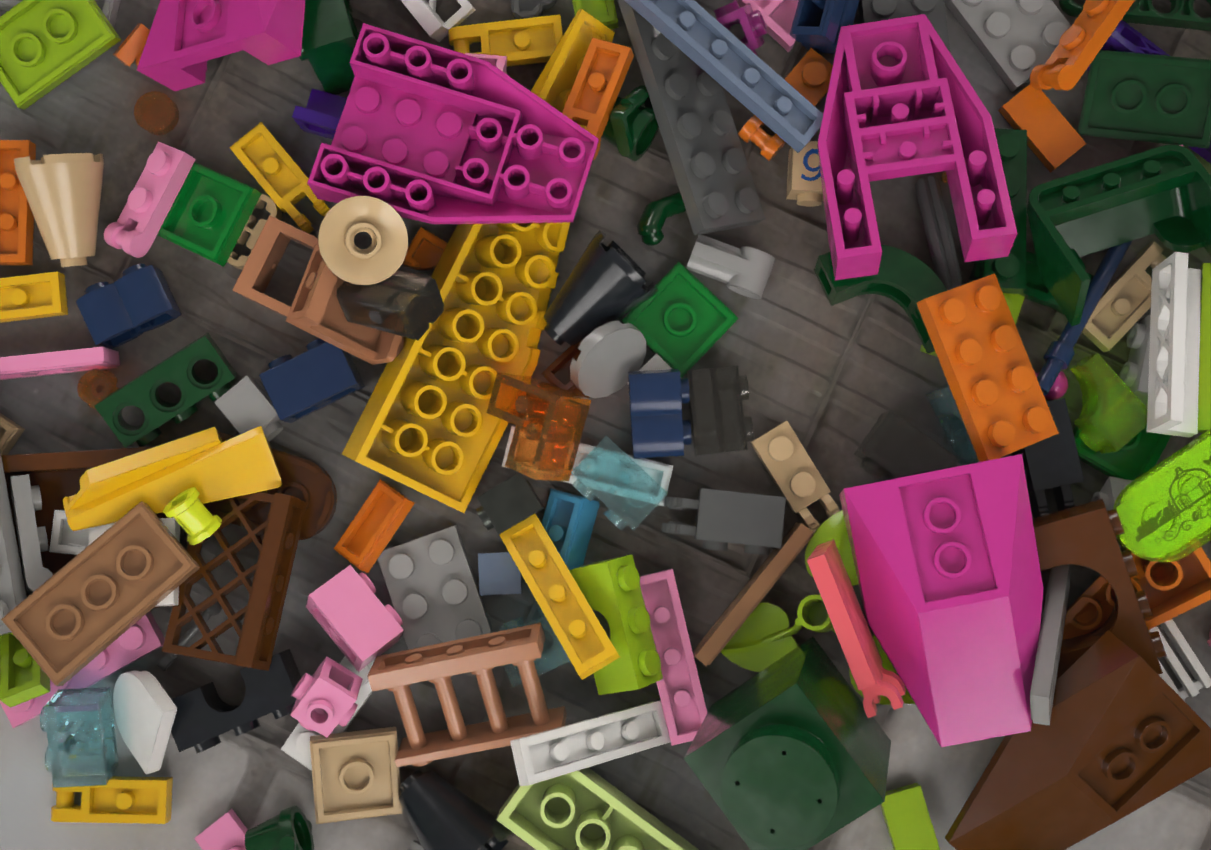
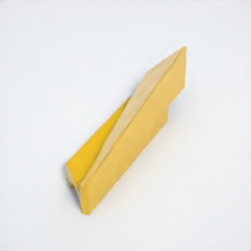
[63,426,282,531]

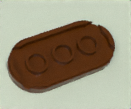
[210,432,337,540]

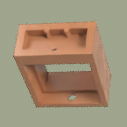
[232,215,318,317]

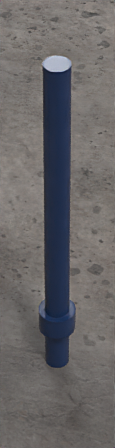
[1037,241,1132,395]

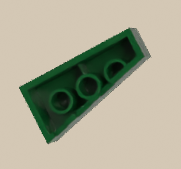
[300,0,359,95]

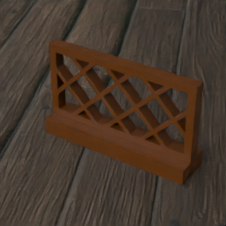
[162,492,307,671]

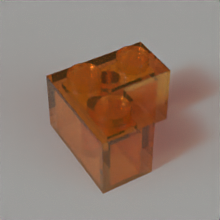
[487,372,591,481]

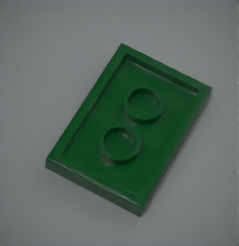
[1077,50,1211,148]

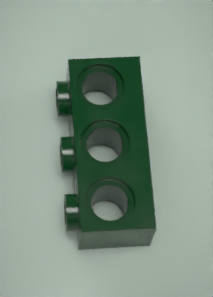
[94,333,237,448]

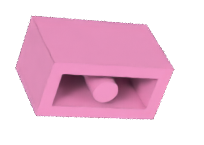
[306,565,404,672]

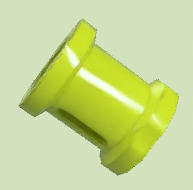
[163,487,222,545]

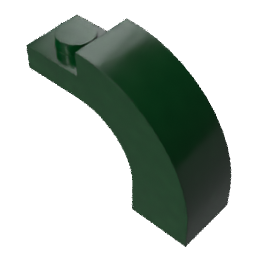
[814,244,947,354]

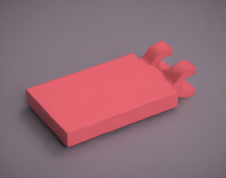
[807,539,906,718]

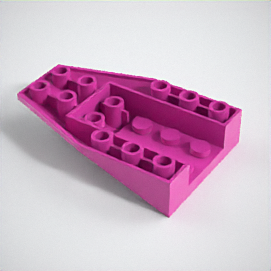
[137,0,305,91]
[308,23,599,224]
[839,454,1043,747]

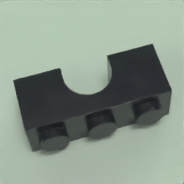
[171,649,301,753]

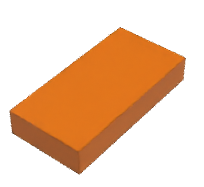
[998,84,1087,173]
[334,479,415,573]

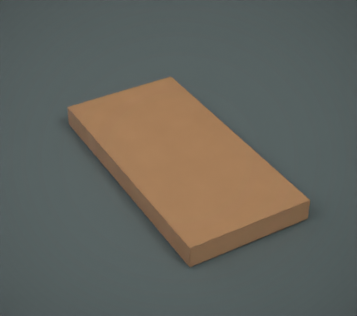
[1,501,200,686]

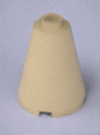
[14,153,104,267]

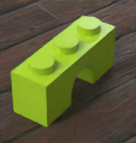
[569,554,663,695]

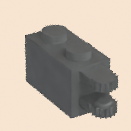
[661,488,786,555]

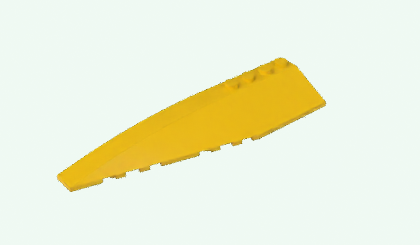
[342,9,615,513]

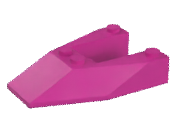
[817,14,1017,280]

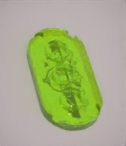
[1113,429,1211,562]

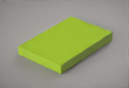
[0,0,121,110]

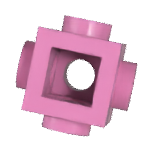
[290,656,363,738]

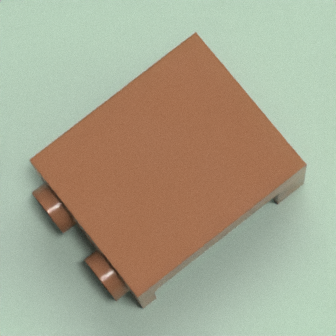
[286,244,420,365]

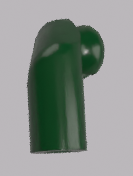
[637,192,686,246]

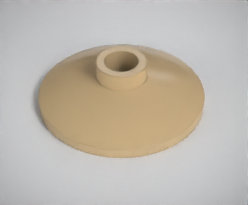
[318,196,408,285]

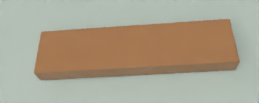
[693,522,814,666]

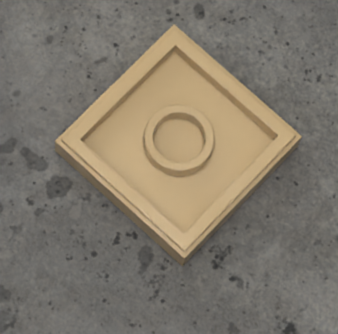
[310,727,403,824]

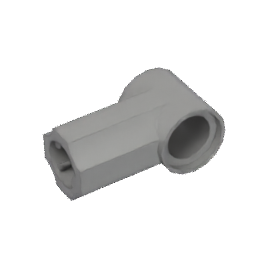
[686,234,776,299]

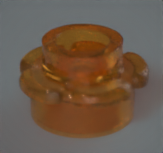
[77,369,119,409]

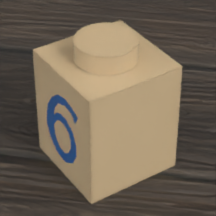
[786,141,824,207]

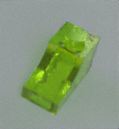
[1070,353,1147,454]

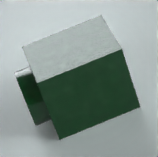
[684,637,891,850]

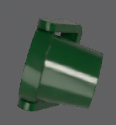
[602,85,659,161]
[245,806,314,850]

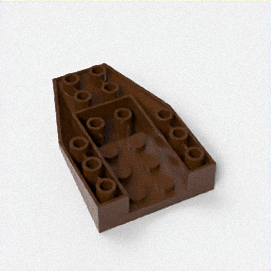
[945,630,1211,850]

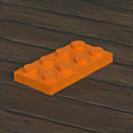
[916,273,1059,462]

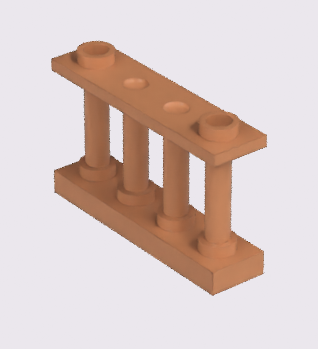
[367,623,567,767]

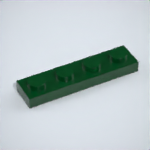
[979,128,1027,294]

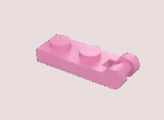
[104,141,196,258]

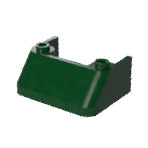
[1027,144,1211,326]

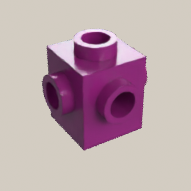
[713,0,767,56]

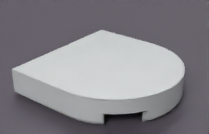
[113,670,177,775]

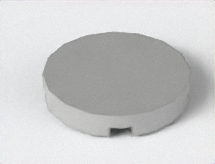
[570,320,646,398]

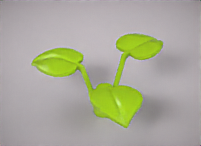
[721,510,915,705]

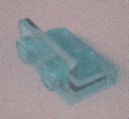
[571,436,668,531]

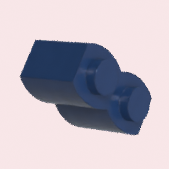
[76,264,182,349]
[628,369,692,459]

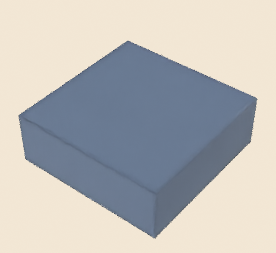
[478,552,523,596]

